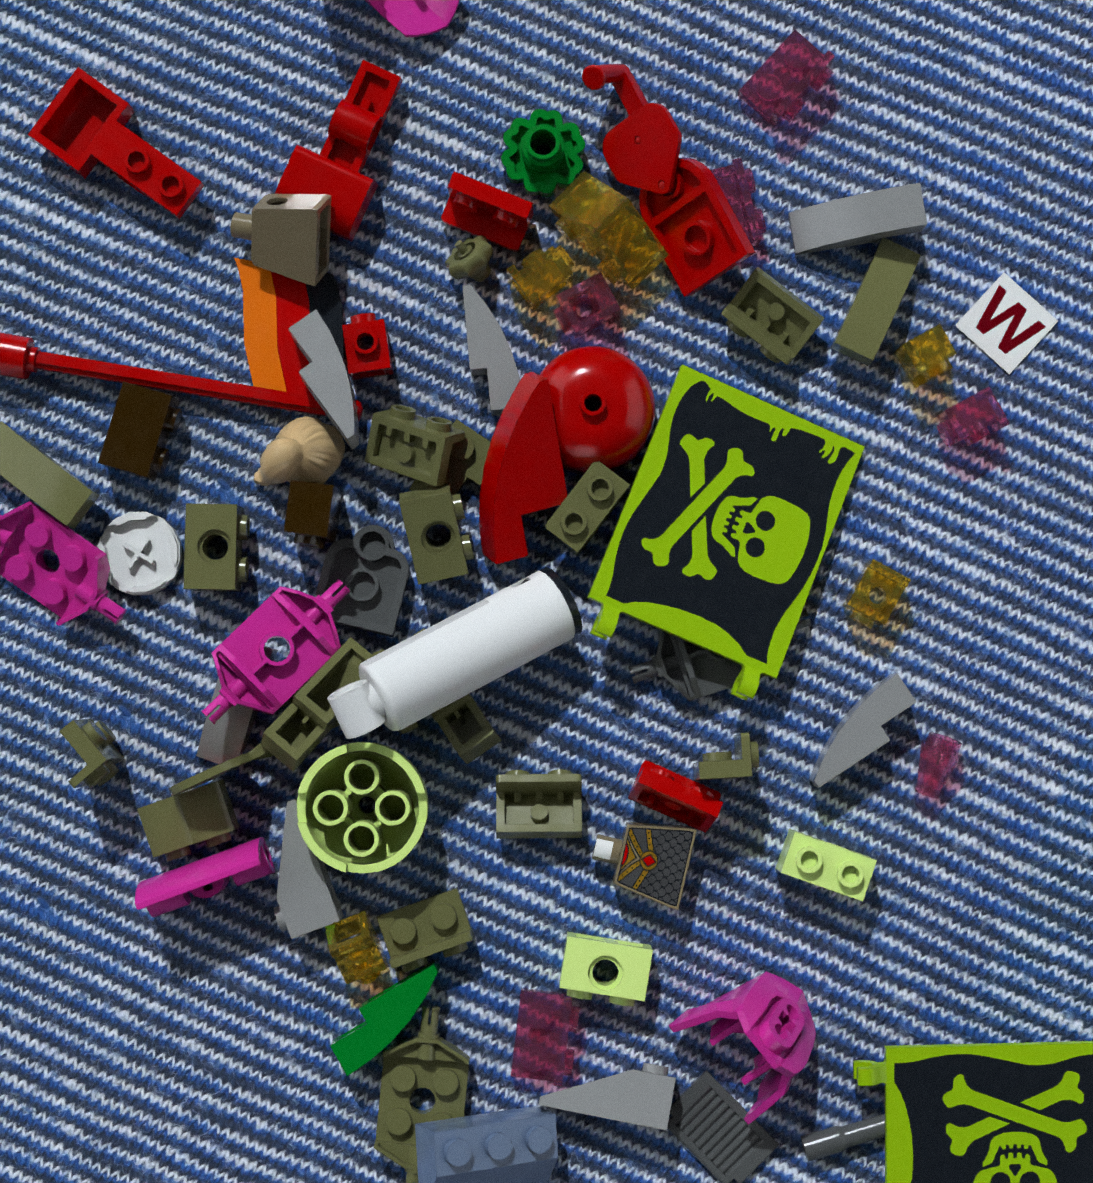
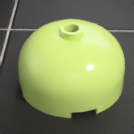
[297,742,429,873]

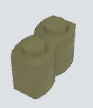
[137,779,239,862]

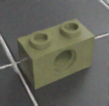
[399,483,474,585]
[183,503,250,592]

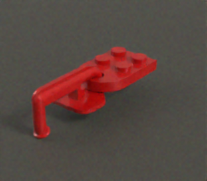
[582,64,756,297]

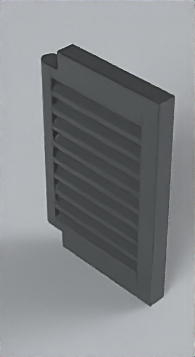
[667,1070,779,1183]

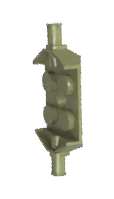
[374,1005,470,1183]

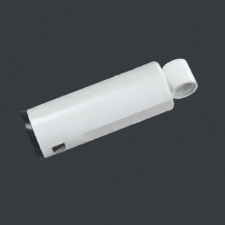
[327,567,582,739]

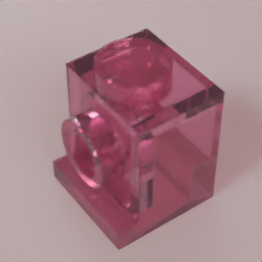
[552,272,621,339]
[937,387,1010,447]

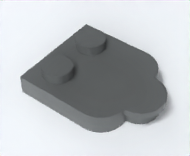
[315,525,410,638]

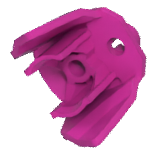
[669,971,816,1125]

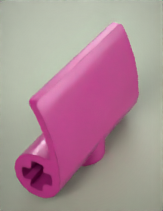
[135,837,275,918]

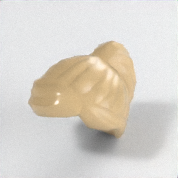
[254,416,345,486]

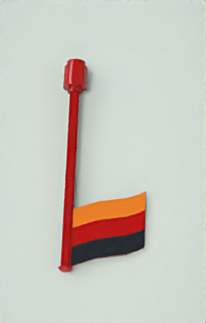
[0,258,363,422]

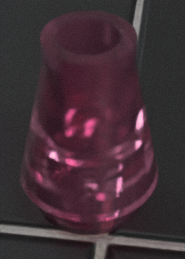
[914,732,963,799]

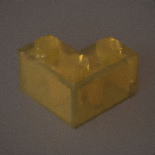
[549,171,669,290]

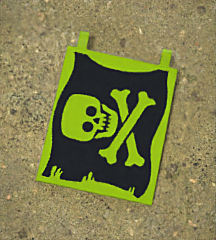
[587,364,865,701]
[853,1041,1093,1183]

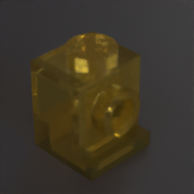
[507,245,574,311]
[894,324,957,389]
[843,559,911,629]
[325,911,387,984]

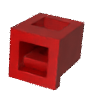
[342,313,394,380]

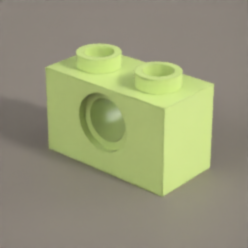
[775,829,877,902]
[559,931,653,1006]

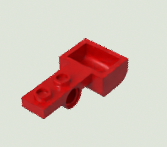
[275,60,403,242]
[28,67,204,219]

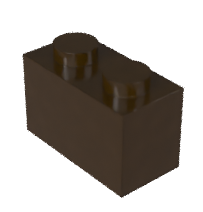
[98,381,182,481]
[284,480,342,549]

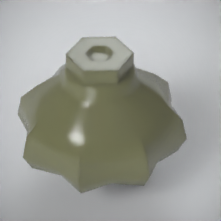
[445,235,493,282]

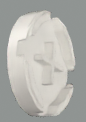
[97,512,183,596]

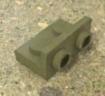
[364,404,465,487]
[545,461,630,556]
[693,733,759,780]
[376,887,474,972]

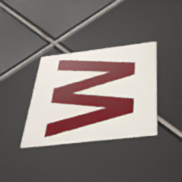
[955,272,1058,375]

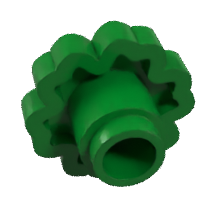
[501,109,585,197]

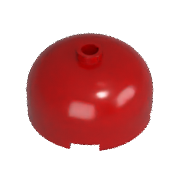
[539,346,656,475]

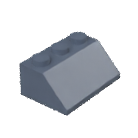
[415,1106,558,1183]

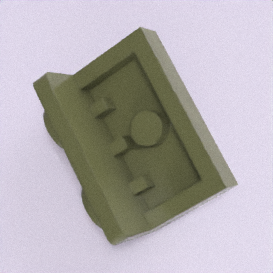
[721,267,825,365]
[59,719,124,788]
[496,769,582,839]

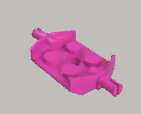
[0,501,127,626]
[201,579,350,724]

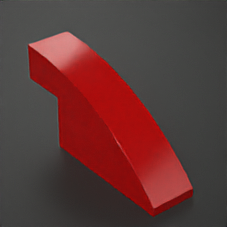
[479,372,567,565]

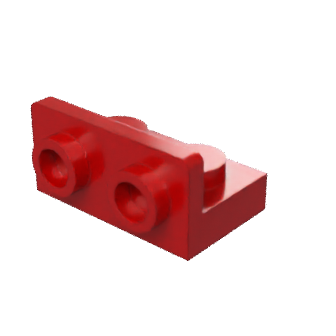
[441,171,534,252]
[628,760,723,833]

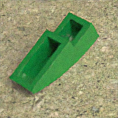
[330,960,440,1076]

